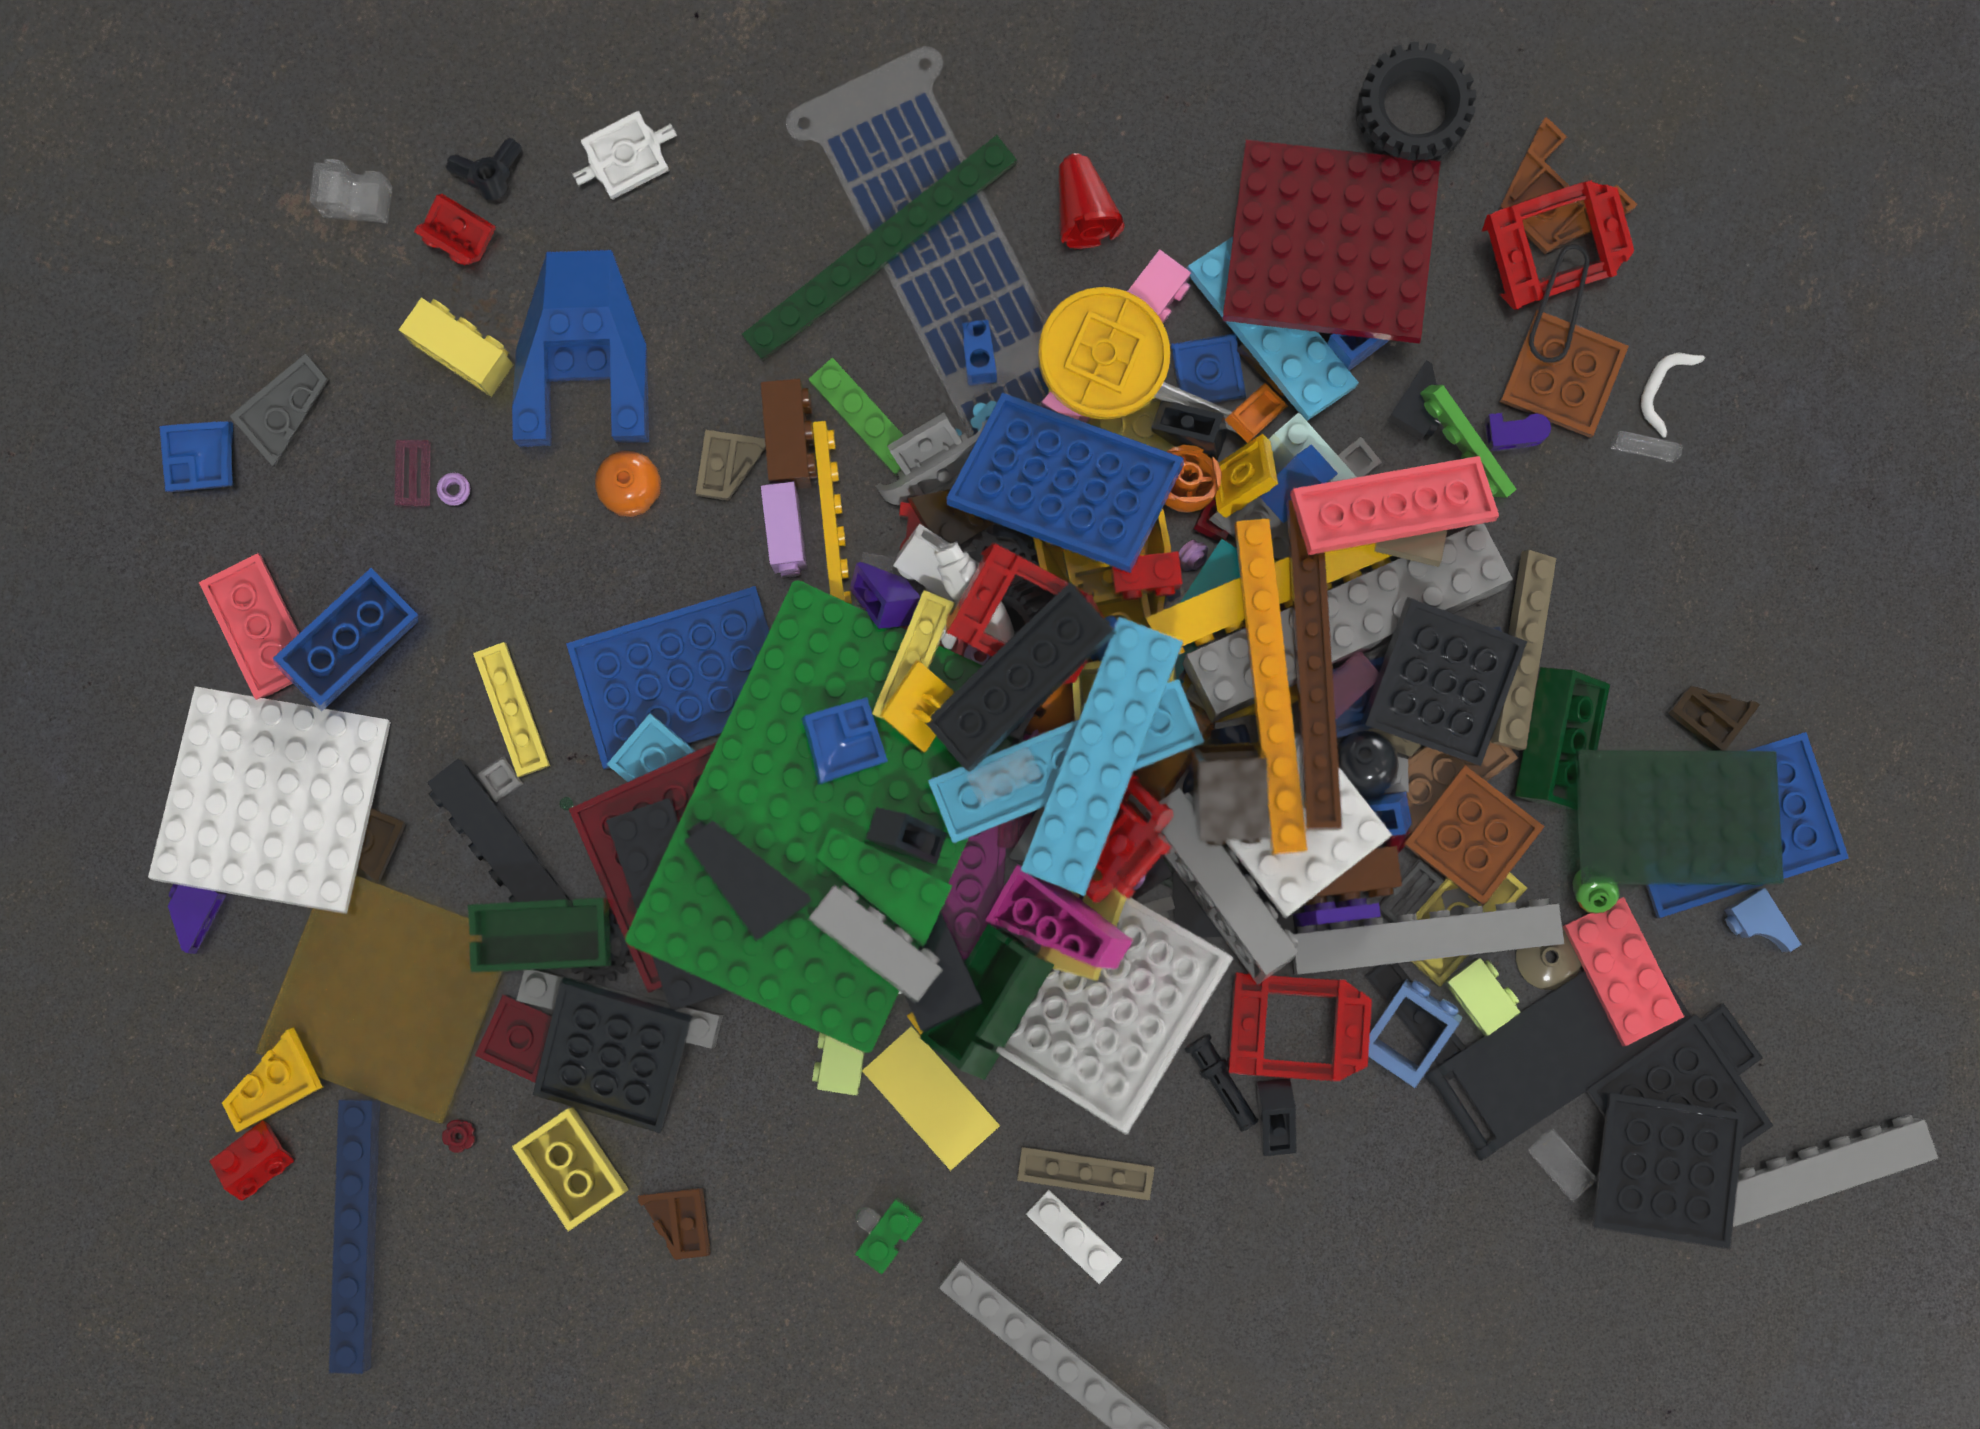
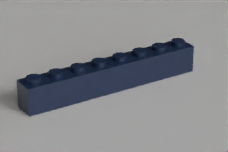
[329,1099,380,1374]

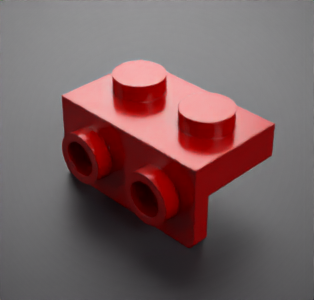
[414,193,496,265]
[210,1120,294,1201]

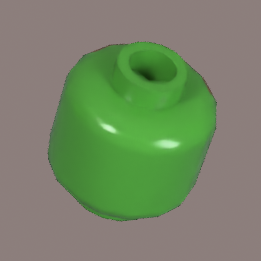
[1573,864,1619,914]

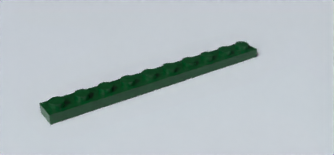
[742,135,1017,362]

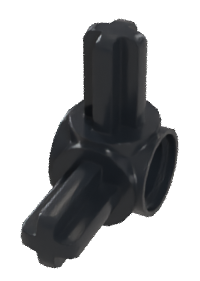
[446,138,522,200]

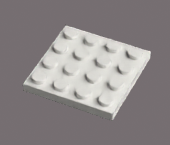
[1226,735,1392,918]

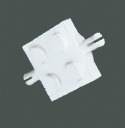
[572,111,677,200]

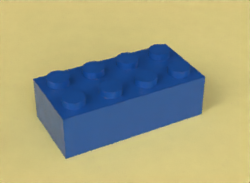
[273,568,418,712]

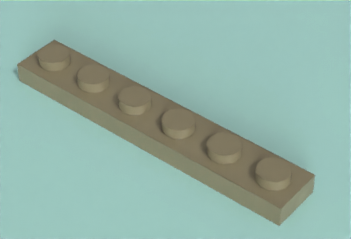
[1491,550,1556,750]

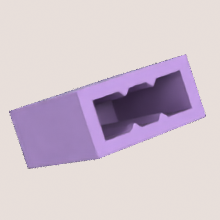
[761,482,807,577]

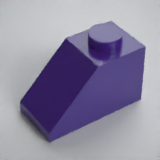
[849,562,920,629]
[168,884,227,954]

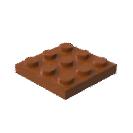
[1500,310,1629,438]
[1403,765,1545,906]

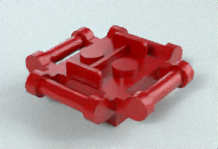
[1086,772,1174,903]

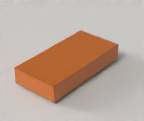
[1225,383,1288,443]

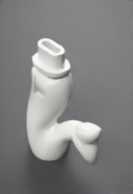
[934,542,1014,651]

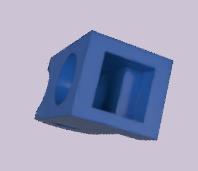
[962,319,997,386]

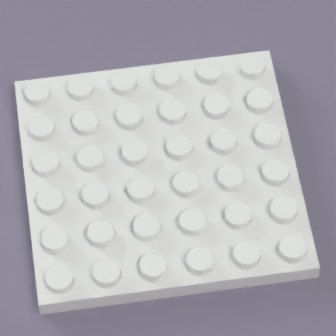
[148,687,390,914]
[996,898,1233,1134]

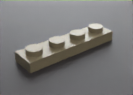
[1017,1146,1154,1200]

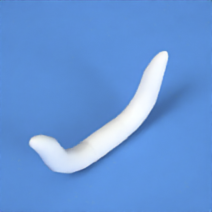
[1641,353,1705,438]

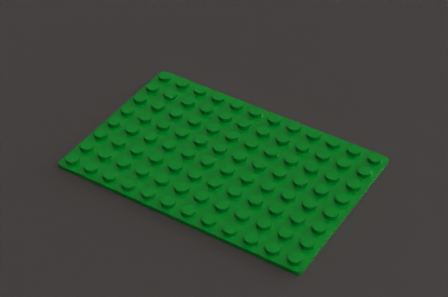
[625,580,1014,1053]

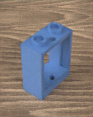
[1368,979,1462,1088]

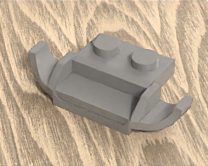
[875,412,988,505]

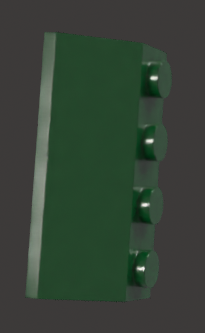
[1515,667,1610,813]

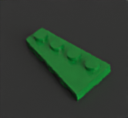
[815,827,952,948]

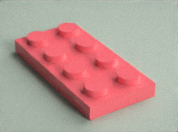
[199,553,299,700]
[1562,897,1684,1046]

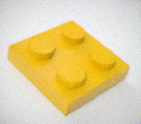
[1215,433,1278,518]

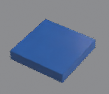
[1171,334,1246,404]

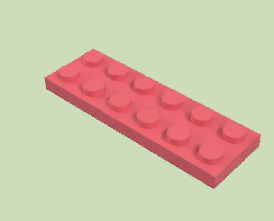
[1290,456,1499,555]

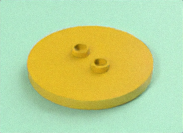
[1038,287,1170,419]

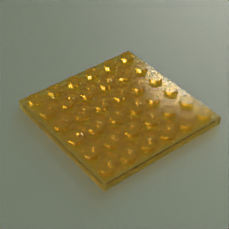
[255,875,503,1124]

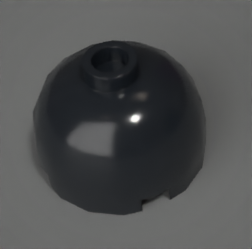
[1337,730,1399,799]

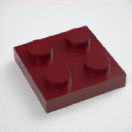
[475,994,552,1083]

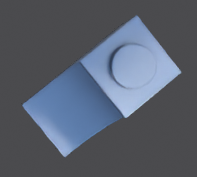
[1724,888,1802,952]

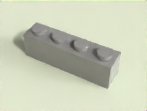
[808,885,942,1003]

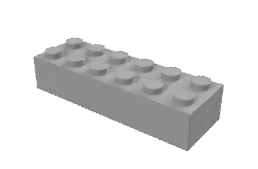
[1144,788,1299,985]

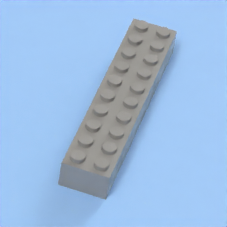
[1182,523,1513,723]

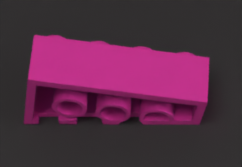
[985,865,1133,969]

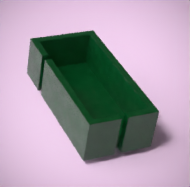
[468,898,611,973]
[919,923,1054,1080]

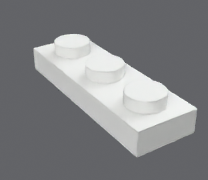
[1026,1189,1122,1284]

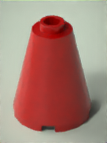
[1059,153,1125,249]

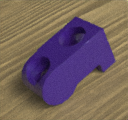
[1485,413,1551,452]

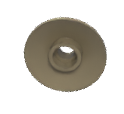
[1515,927,1581,990]

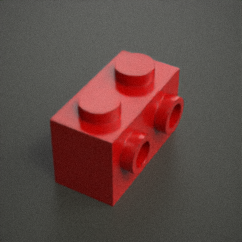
[1110,551,1182,601]

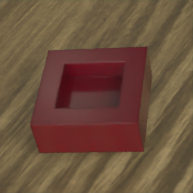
[1193,499,1229,542]

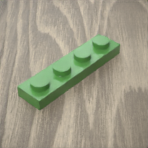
[808,358,904,476]
[1420,385,1517,498]

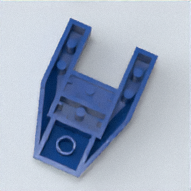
[512,250,649,447]

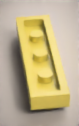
[872,590,956,719]
[473,642,550,778]

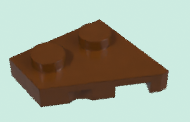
[638,1188,710,1260]

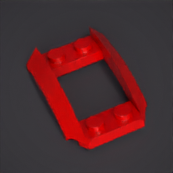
[1481,180,1635,309]
[945,543,1106,684]
[1227,973,1372,1081]

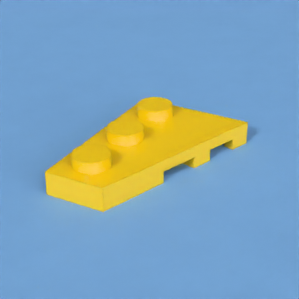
[222,1027,323,1133]

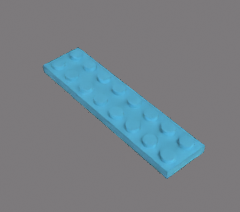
[1021,617,1183,896]
[928,679,1204,843]

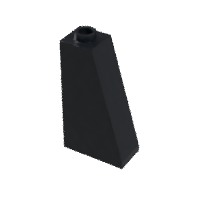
[684,820,812,942]

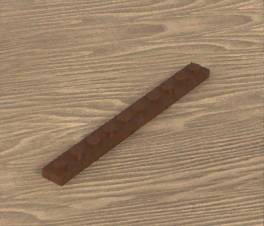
[1287,500,1342,831]

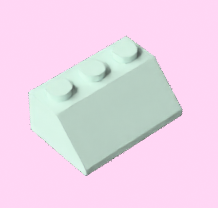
[1269,413,1357,482]

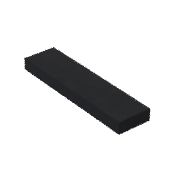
[1364,963,1467,1080]

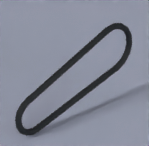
[1529,244,1590,363]

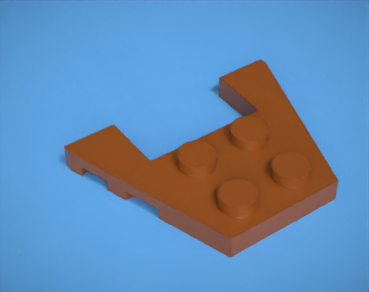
[1499,117,1638,254]

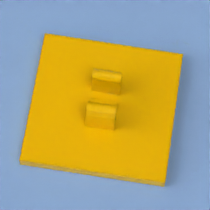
[880,660,955,752]

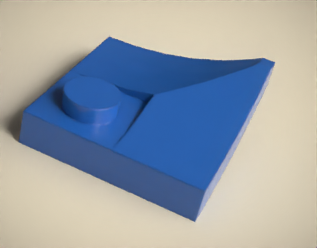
[159,421,233,492]
[801,697,888,785]

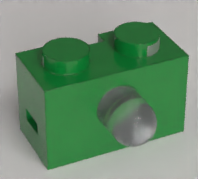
[855,1197,923,1275]

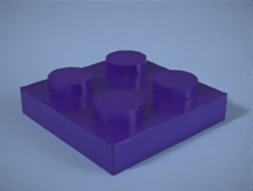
[1293,898,1381,927]

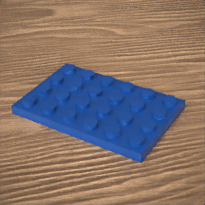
[946,393,1184,573]
[566,586,769,770]
[1615,732,1849,918]

